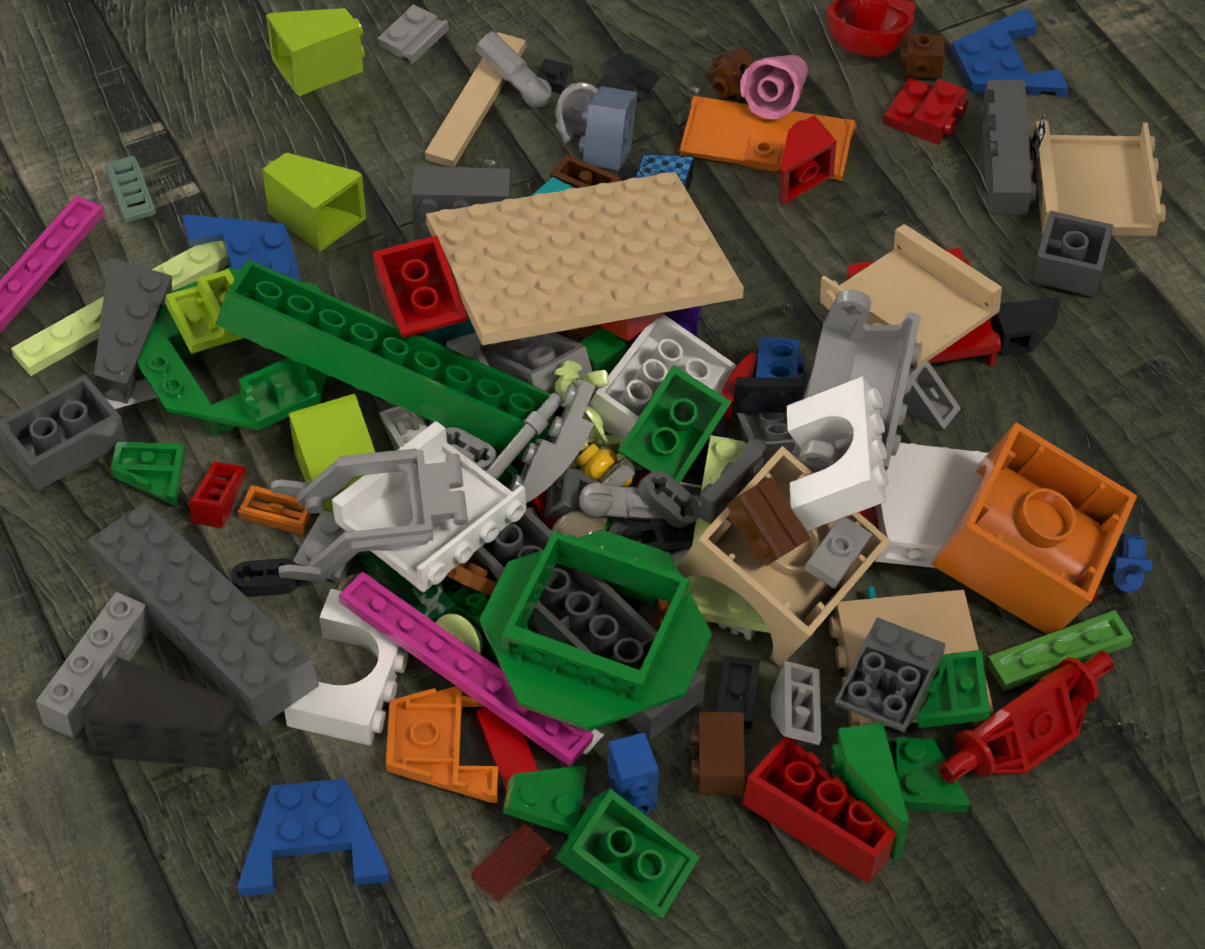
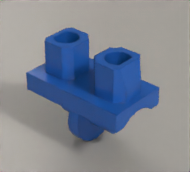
[1109,533,1153,592]

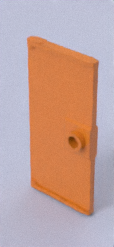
[680,96,856,181]

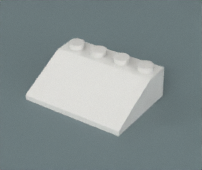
[588,314,737,439]

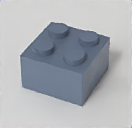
[579,86,638,170]

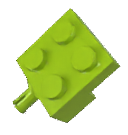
[165,269,244,354]

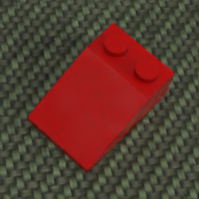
[373,235,468,338]

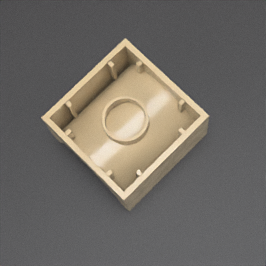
[677,446,891,667]

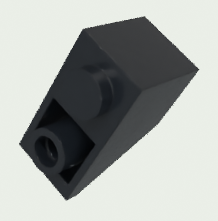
[991,297,1061,356]

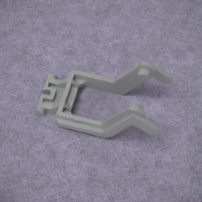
[271,448,468,582]

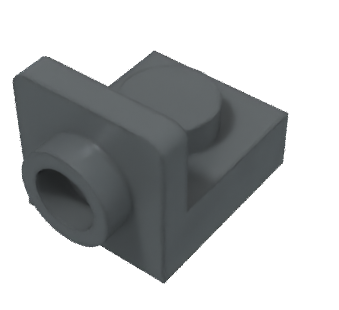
[544,468,596,521]

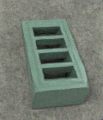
[105,156,156,223]

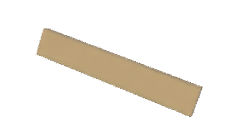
[425,32,526,167]

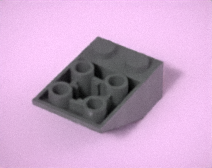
[834,617,946,733]

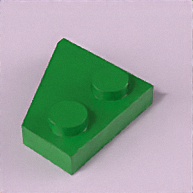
[111,442,186,505]
[917,650,990,728]
[895,737,970,813]
[503,765,587,835]

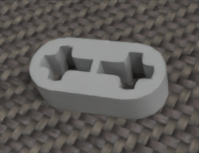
[446,427,496,471]

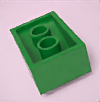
[617,365,731,484]
[828,723,909,860]
[556,789,700,919]

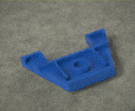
[951,8,1068,97]
[182,214,301,281]
[238,779,389,896]

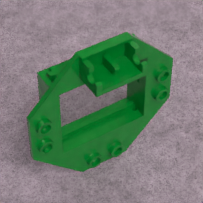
[137,267,333,437]
[480,530,712,731]

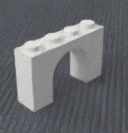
[787,376,889,531]
[284,589,408,746]

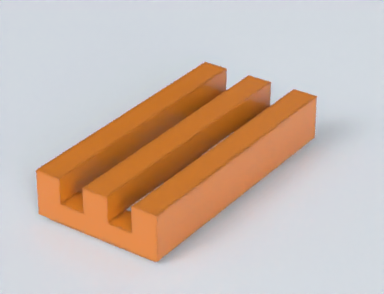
[238,485,314,535]

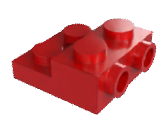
[883,78,969,145]

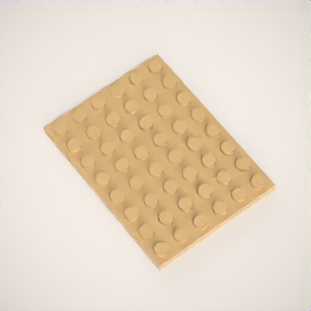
[426,172,744,345]

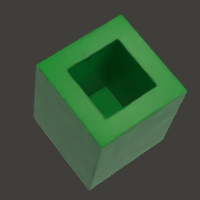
[579,327,627,376]

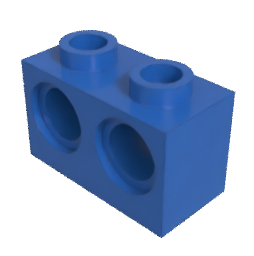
[756,336,805,378]
[608,732,659,815]

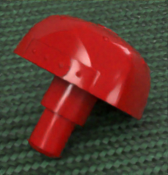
[827,0,916,57]

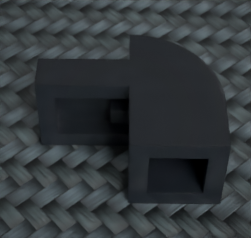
[595,53,661,101]

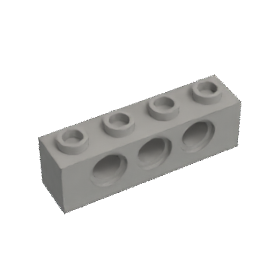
[36,592,152,739]

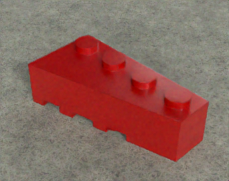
[742,736,896,884]

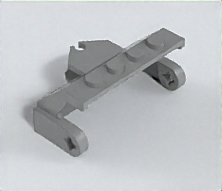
[792,290,921,473]

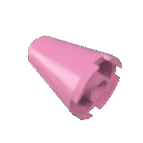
[740,55,808,119]

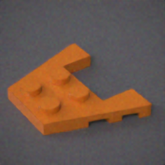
[386,686,498,803]

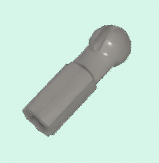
[475,31,552,108]
[579,482,681,521]

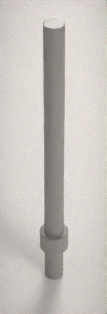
[485,393,562,480]

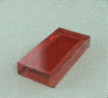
[471,824,552,902]

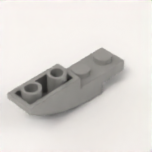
[509,380,596,503]

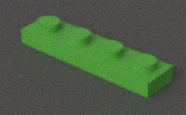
[987,610,1133,692]

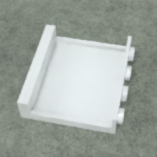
[332,421,526,592]
[875,443,988,568]

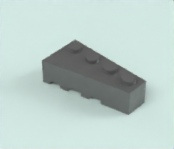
[980,80,1036,215]
[94,257,172,404]

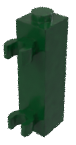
[356,551,456,622]

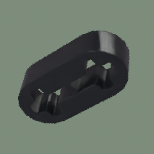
[231,558,300,597]

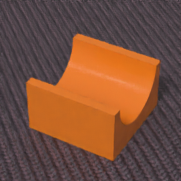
[931,422,1137,635]

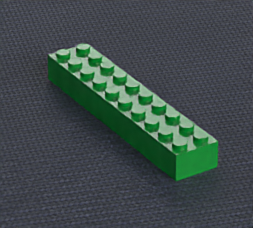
[215,259,555,461]

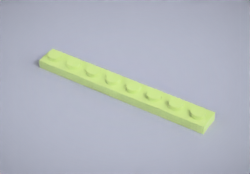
[11,241,229,376]

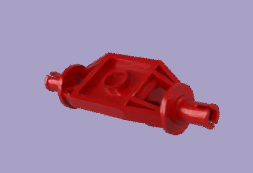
[938,650,1115,785]

